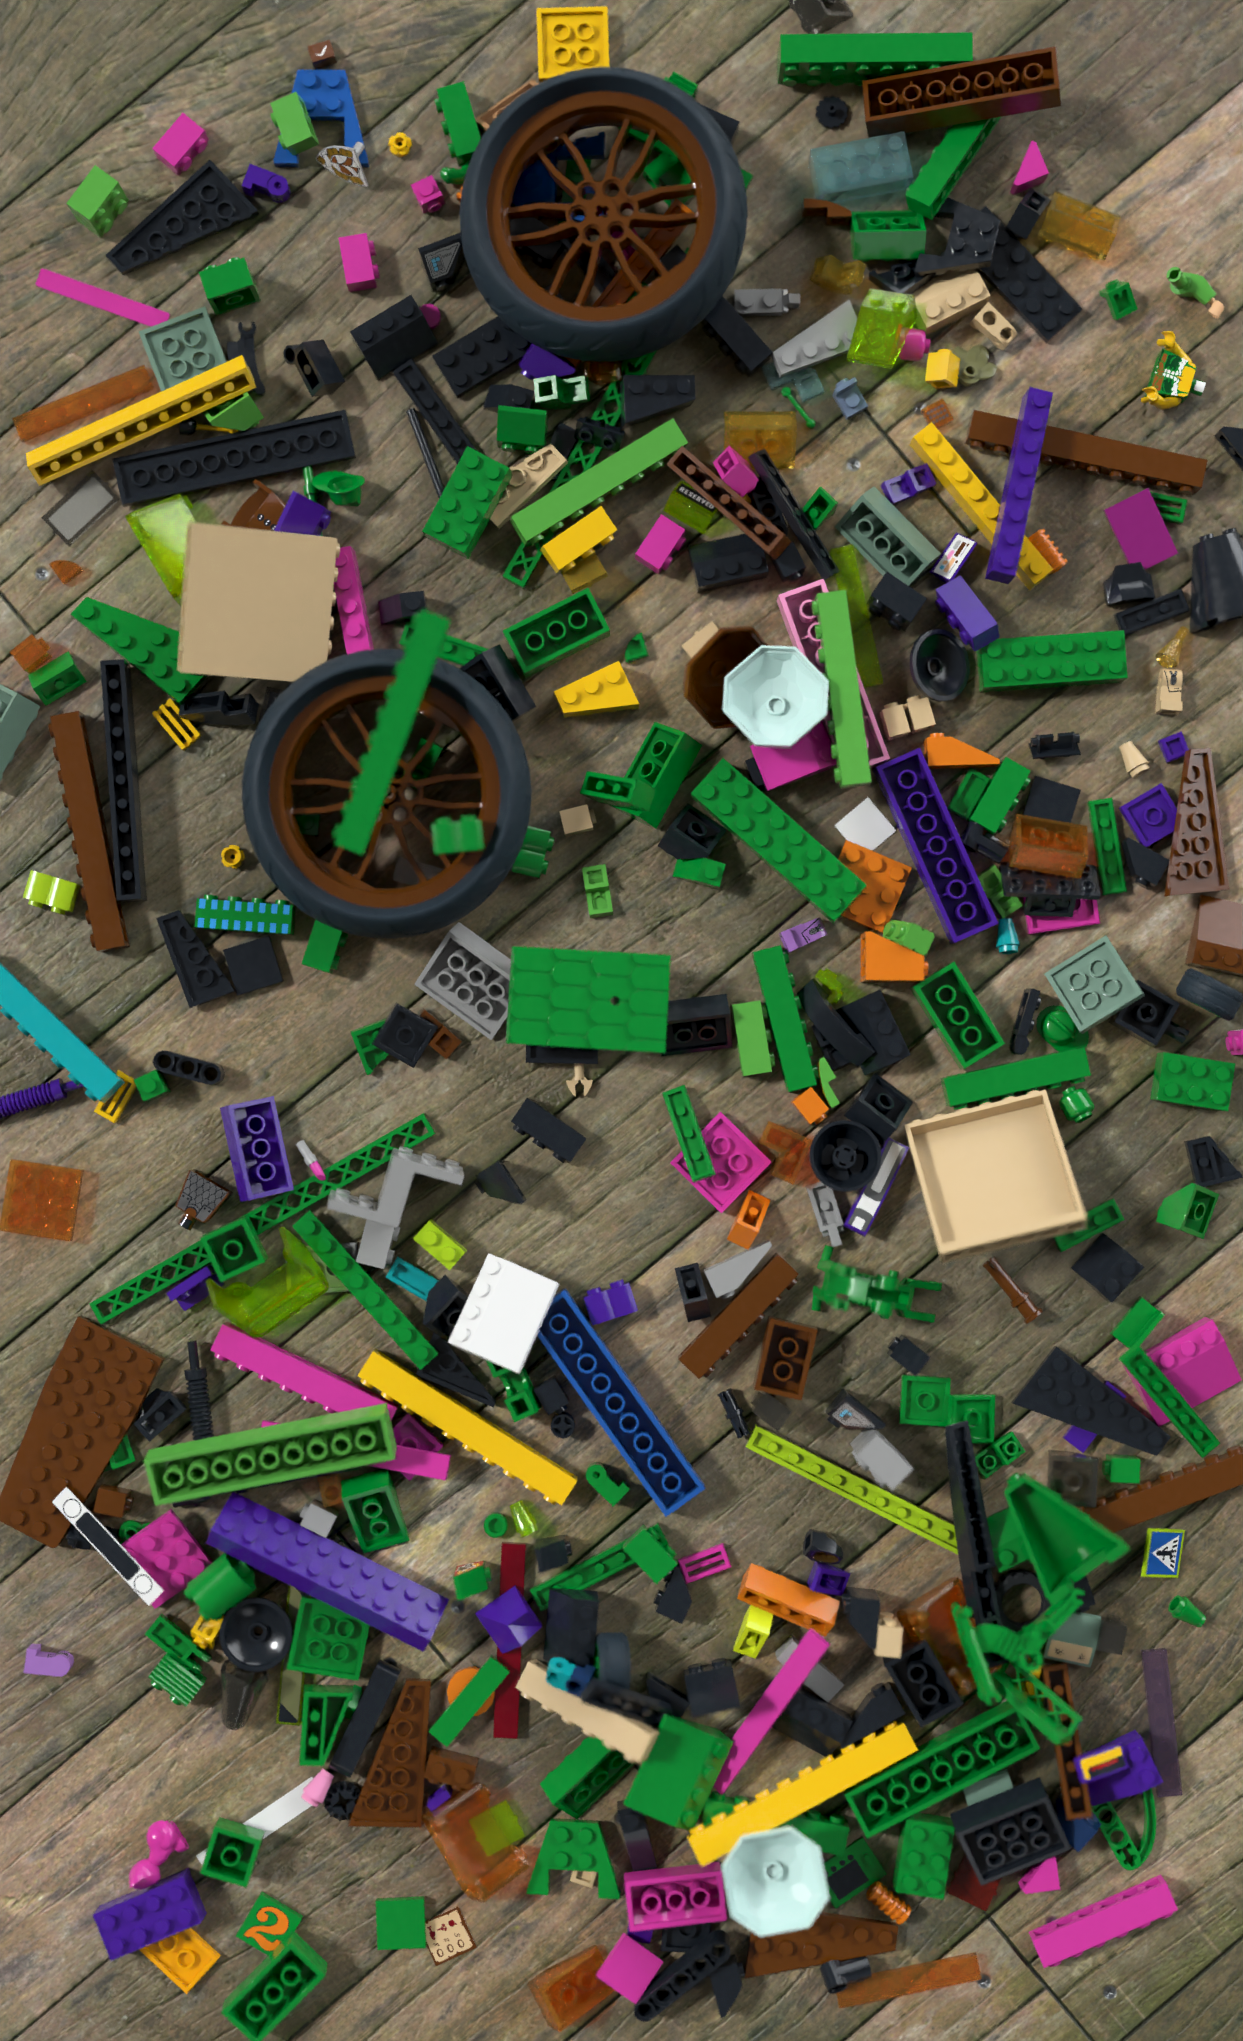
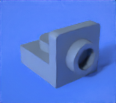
[833,377,868,420]

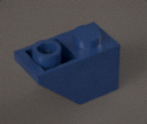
[1056,1792,1101,1853]

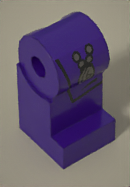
[242,164,290,203]

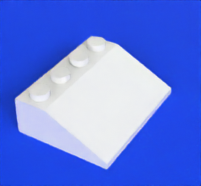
[448,1254,559,1374]

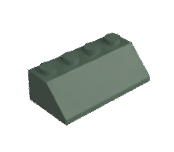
[835,486,941,586]
[0,684,40,781]

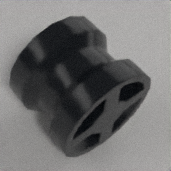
[551,1412,575,1439]

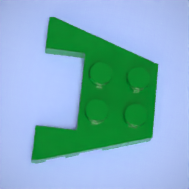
[527,1818,621,1899]

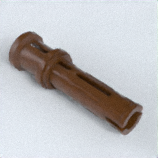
[982,1256,1043,1324]

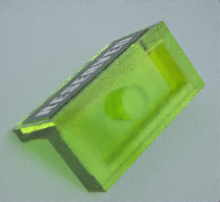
[663,481,718,534]

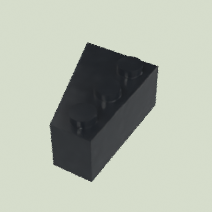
[620,375,695,430]

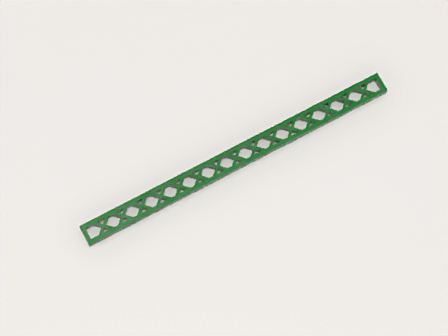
[503,247,690,589]
[89,1113,436,1324]

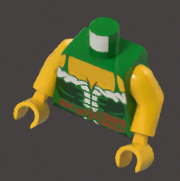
[1141,331,1206,410]

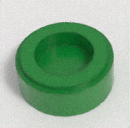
[484,1512,508,1538]

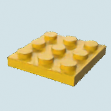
[537,6,609,82]

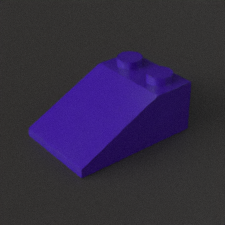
[1087,1730,1163,1806]

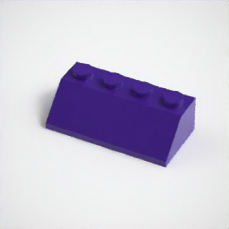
[274,491,331,536]
[220,1096,294,1202]

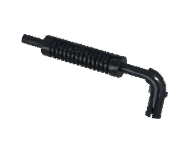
[172,1340,214,1508]

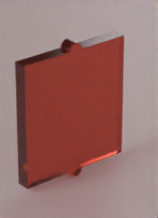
[947,1855,1002,1911]

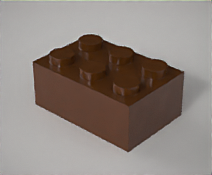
[753,1316,818,1401]

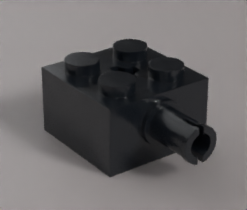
[1108,980,1189,1046]

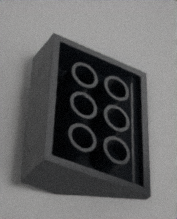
[950,1777,1071,1886]

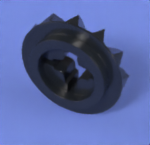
[324,1781,361,1821]

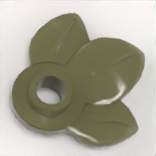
[953,345,997,387]

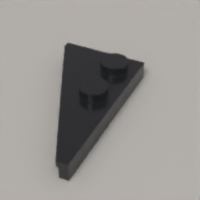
[869,252,945,302]
[416,1333,496,1408]

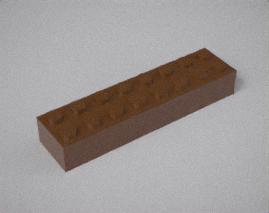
[863,46,1061,139]

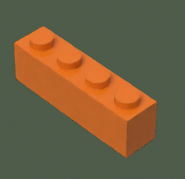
[737,1563,840,1637]

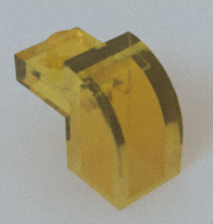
[809,255,866,295]

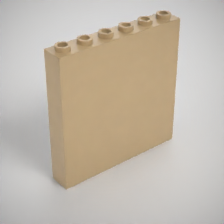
[177,522,340,682]
[904,1090,1087,1263]

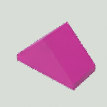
[1010,141,1049,195]
[1018,1856,1060,1894]

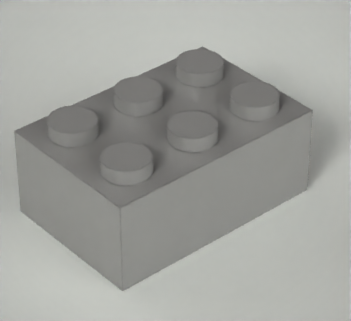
[850,1429,913,1490]

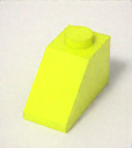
[733,1605,773,1659]

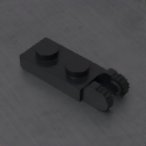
[1009,988,1041,1055]

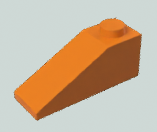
[924,733,1000,769]

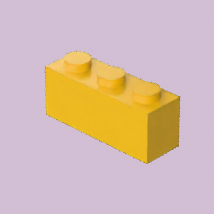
[540,506,617,573]

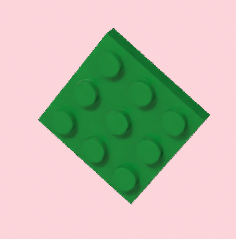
[286,1595,370,1681]

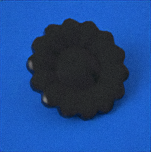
[815,96,848,129]

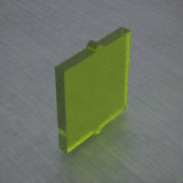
[469,1799,525,1856]

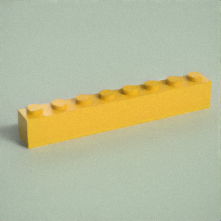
[910,422,1053,591]

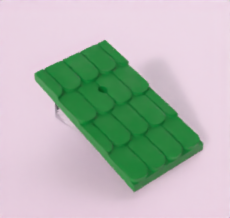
[506,946,671,1053]

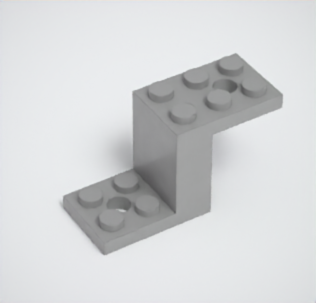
[327,1146,464,1228]

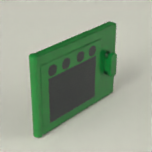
[823,1836,887,1909]

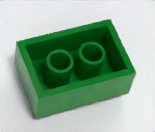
[1150,1052,1235,1111]
[892,1812,955,1900]

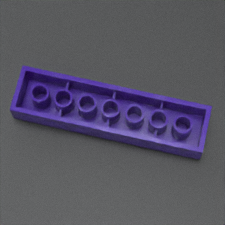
[873,748,999,945]

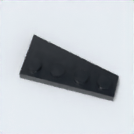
[156,910,236,1008]

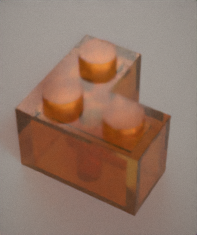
[757,1120,813,1184]

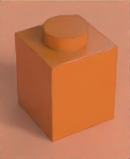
[791,1087,829,1125]

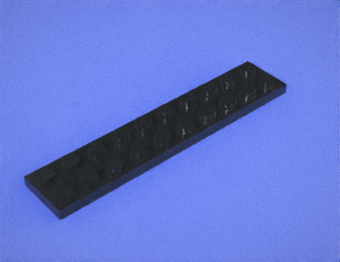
[112,410,356,507]

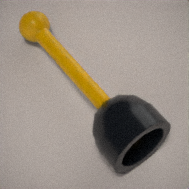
[180,417,238,435]

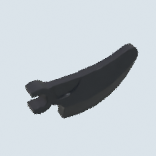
[227,322,265,396]

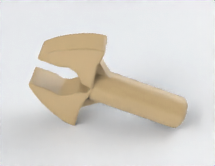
[566,1064,593,1096]

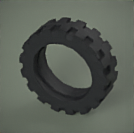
[994,1569,1051,1633]

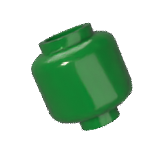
[1059,1086,1095,1124]

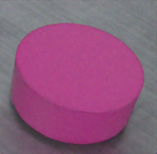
[420,304,441,329]

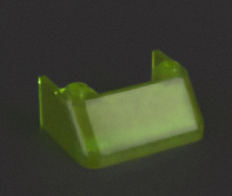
[206,1226,329,1337]

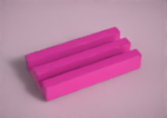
[678,1543,731,1584]

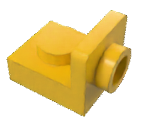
[191,1615,225,1650]

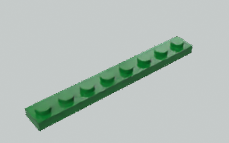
[292,1210,439,1370]

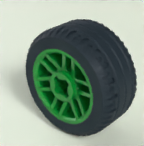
[1176,968,1243,1021]
[593,1632,631,1690]

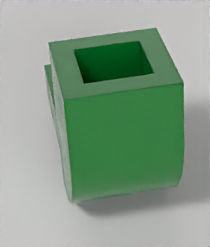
[533,375,590,409]

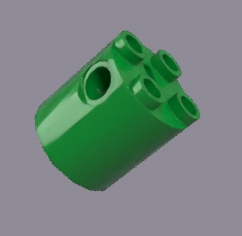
[184,1552,256,1622]

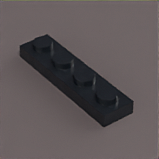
[579,1678,673,1727]

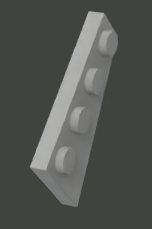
[771,300,867,377]

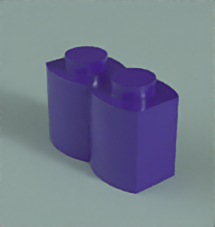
[583,1279,638,1325]

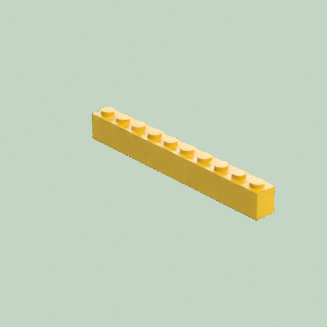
[26,355,256,486]
[358,1348,578,1505]
[686,1720,917,1867]

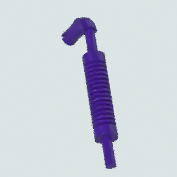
[0,1078,85,1118]

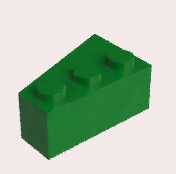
[299,1684,353,1766]

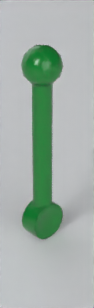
[781,387,816,428]

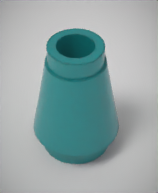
[996,918,1020,955]

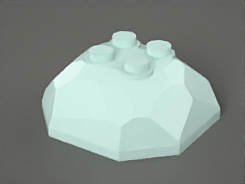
[723,645,828,749]
[722,1826,829,1936]

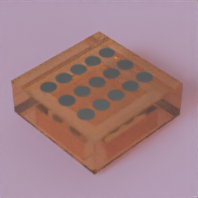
[921,398,954,429]

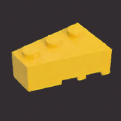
[554,661,639,718]

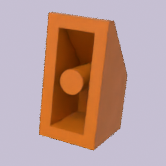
[727,1190,771,1250]

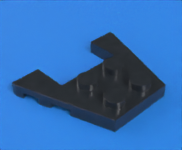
[915,197,1001,278]

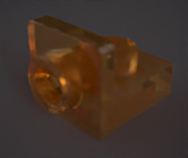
[583,361,622,384]

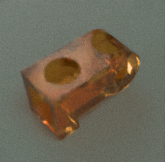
[317,1473,343,1508]

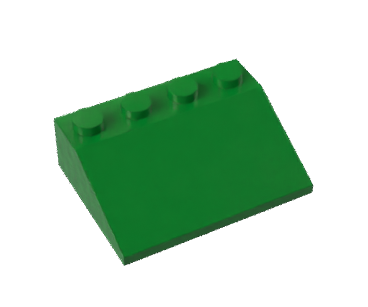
[623,1714,733,1830]

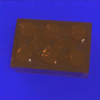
[1009,814,1088,879]

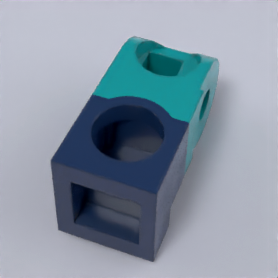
[545,1657,596,1698]

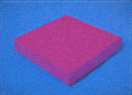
[596,1933,663,2005]

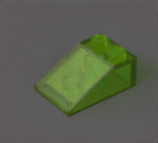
[847,289,917,369]

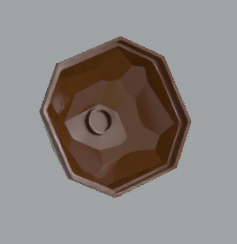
[683,626,768,729]

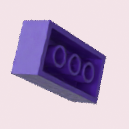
[93,1868,207,1961]

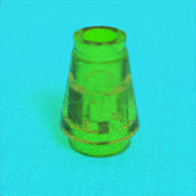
[509,1500,539,1538]

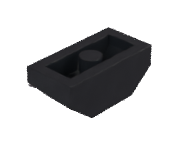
[1103,562,1155,606]
[134,1388,187,1442]

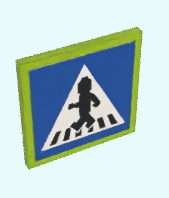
[1141,1528,1185,1578]

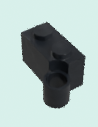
[283,339,345,397]

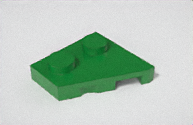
[350,1018,389,1075]

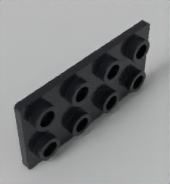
[1000,862,1101,917]

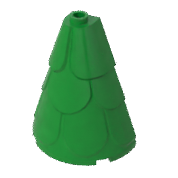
[1004,1472,1130,1606]

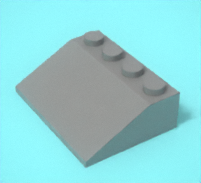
[415,922,511,1040]

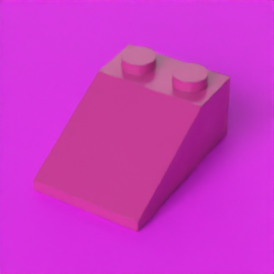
[750,720,837,791]

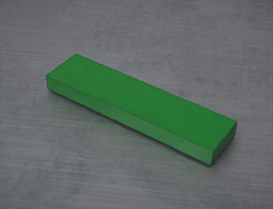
[399,621,488,666]
[1087,798,1127,896]
[662,1085,716,1183]
[429,1655,510,1747]

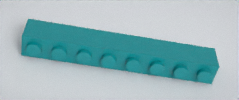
[0,963,125,1103]

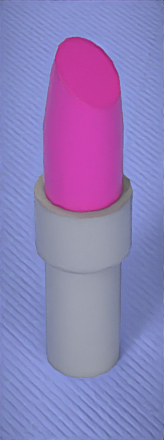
[296,1140,326,1181]

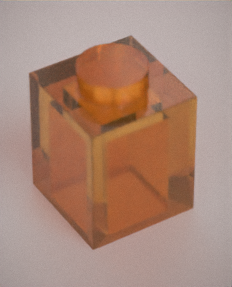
[10,634,52,674]

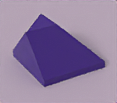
[475,1585,542,1654]

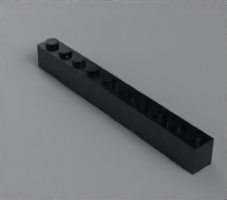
[100,659,147,903]

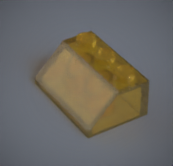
[1038,191,1121,261]
[723,411,797,469]

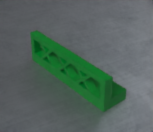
[989,1660,1083,1746]

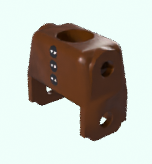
[221,479,287,531]

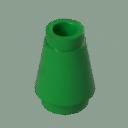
[1168,1595,1206,1628]

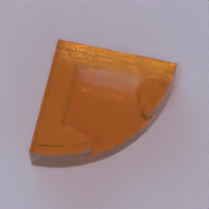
[49,560,83,585]

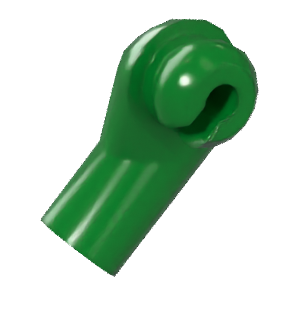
[440,161,470,185]

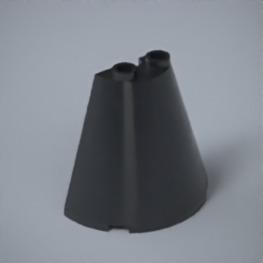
[1190,528,1243,634]

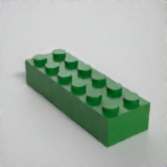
[977,630,1128,692]

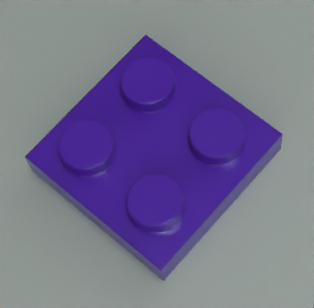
[1119,783,1177,847]

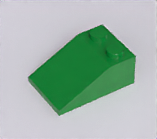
[341,1469,410,1554]

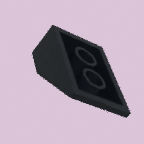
[684,1658,741,1718]

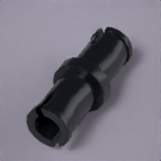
[717,1388,751,1439]

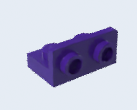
[166,1265,224,1311]

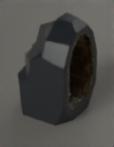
[803,1529,843,1564]

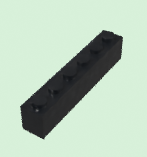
[654,245,772,377]

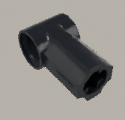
[960,821,1009,864]
[820,1956,872,1994]

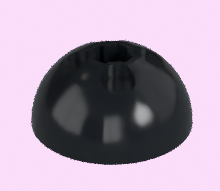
[809,1120,881,1192]

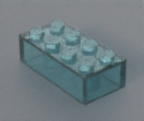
[808,131,913,203]

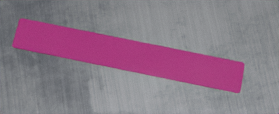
[35,268,170,327]

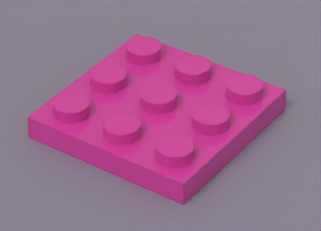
[670,1112,772,1214]
[121,1509,213,1609]

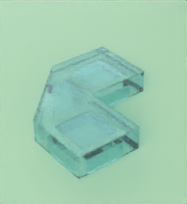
[762,362,825,403]

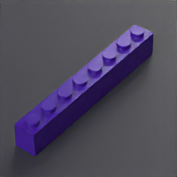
[985,387,1053,584]

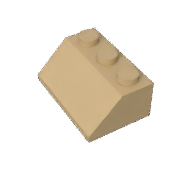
[904,269,991,335]

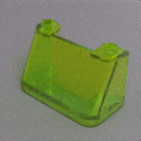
[125,493,197,606]

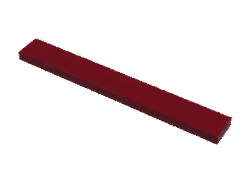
[493,1542,526,1739]

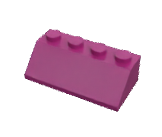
[624,1862,727,1932]

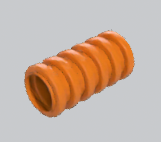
[1028,529,1068,574]
[866,1881,911,1925]

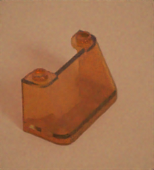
[896,1577,1004,1695]
[422,1782,530,1903]

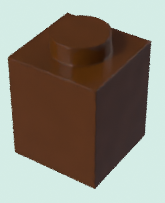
[94,1484,134,1518]

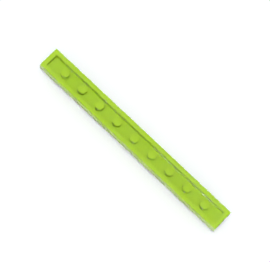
[745,1425,958,1555]

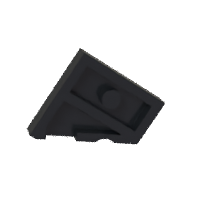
[1184,1136,1243,1187]

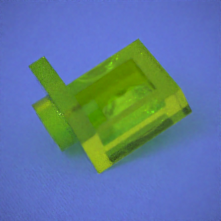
[813,968,844,1004]

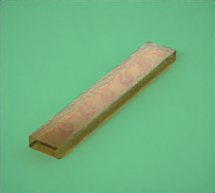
[12,365,155,442]
[836,1952,982,2008]

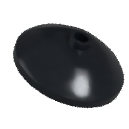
[909,629,970,701]
[219,1597,293,1672]

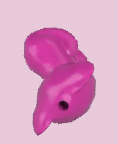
[129,1820,189,1890]

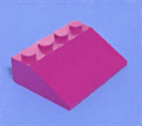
[1123,1317,1242,1427]

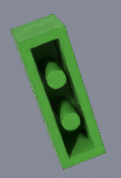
[731,1000,775,1076]

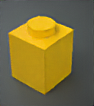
[925,349,960,389]

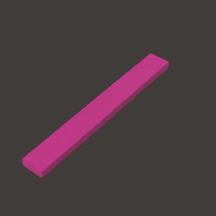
[261,1420,451,1480]
[713,1629,831,1795]

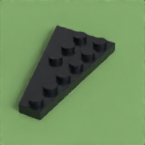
[105,159,259,276]
[1011,1346,1171,1456]

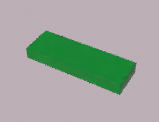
[1052,1198,1125,1252]

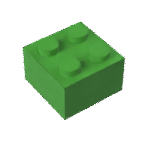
[66,165,129,238]

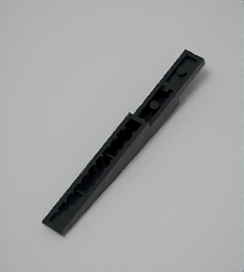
[945,1421,1009,1669]

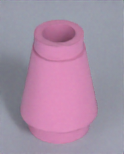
[301,1768,334,1808]

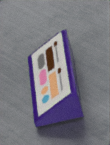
[930,533,977,583]

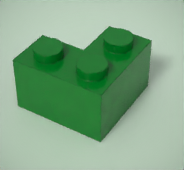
[643,151,694,207]

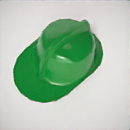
[312,471,365,507]
[1036,1005,1089,1052]

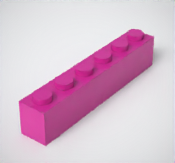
[334,546,374,654]
[1028,1874,1178,1968]

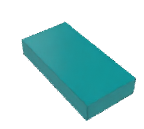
[385,1256,439,1302]

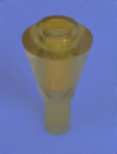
[1156,626,1189,668]

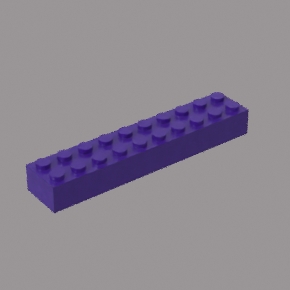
[206,1492,449,1652]

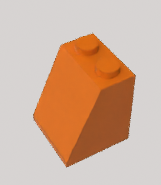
[861,931,928,983]

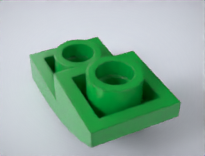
[975,1431,1026,1479]

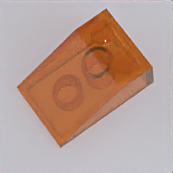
[527,1945,615,2032]

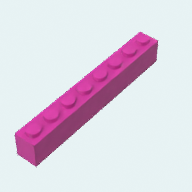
[210,1322,399,1421]

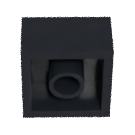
[866,572,927,632]

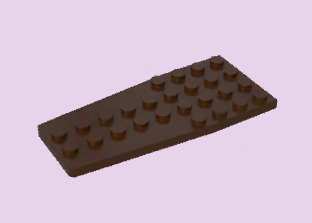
[0,1316,165,1548]

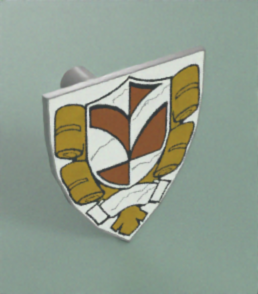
[315,142,369,187]

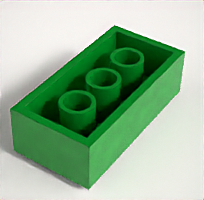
[422,446,513,559]
[503,587,610,678]
[910,962,1005,1069]
[221,1930,328,2041]

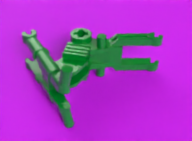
[811,1245,942,1323]
[951,1587,1084,1705]

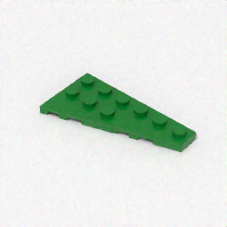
[71,597,208,705]

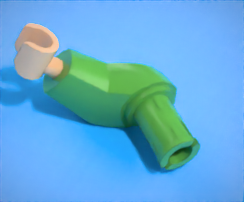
[1166,267,1224,319]

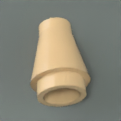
[1119,741,1149,778]

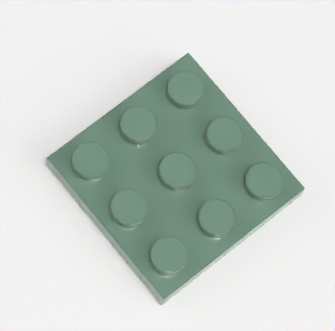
[139,306,227,392]
[1044,935,1145,1034]

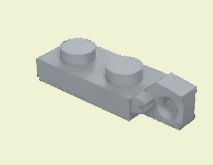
[734,289,800,316]
[806,1182,844,1247]

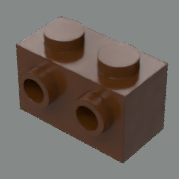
[424,1746,478,1791]

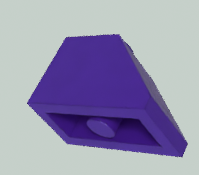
[519,344,576,381]

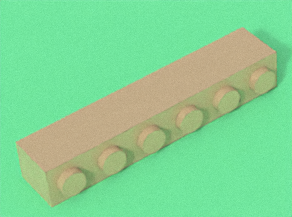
[516,1659,659,1763]

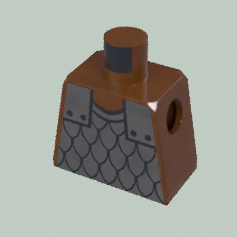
[176,1169,233,1231]

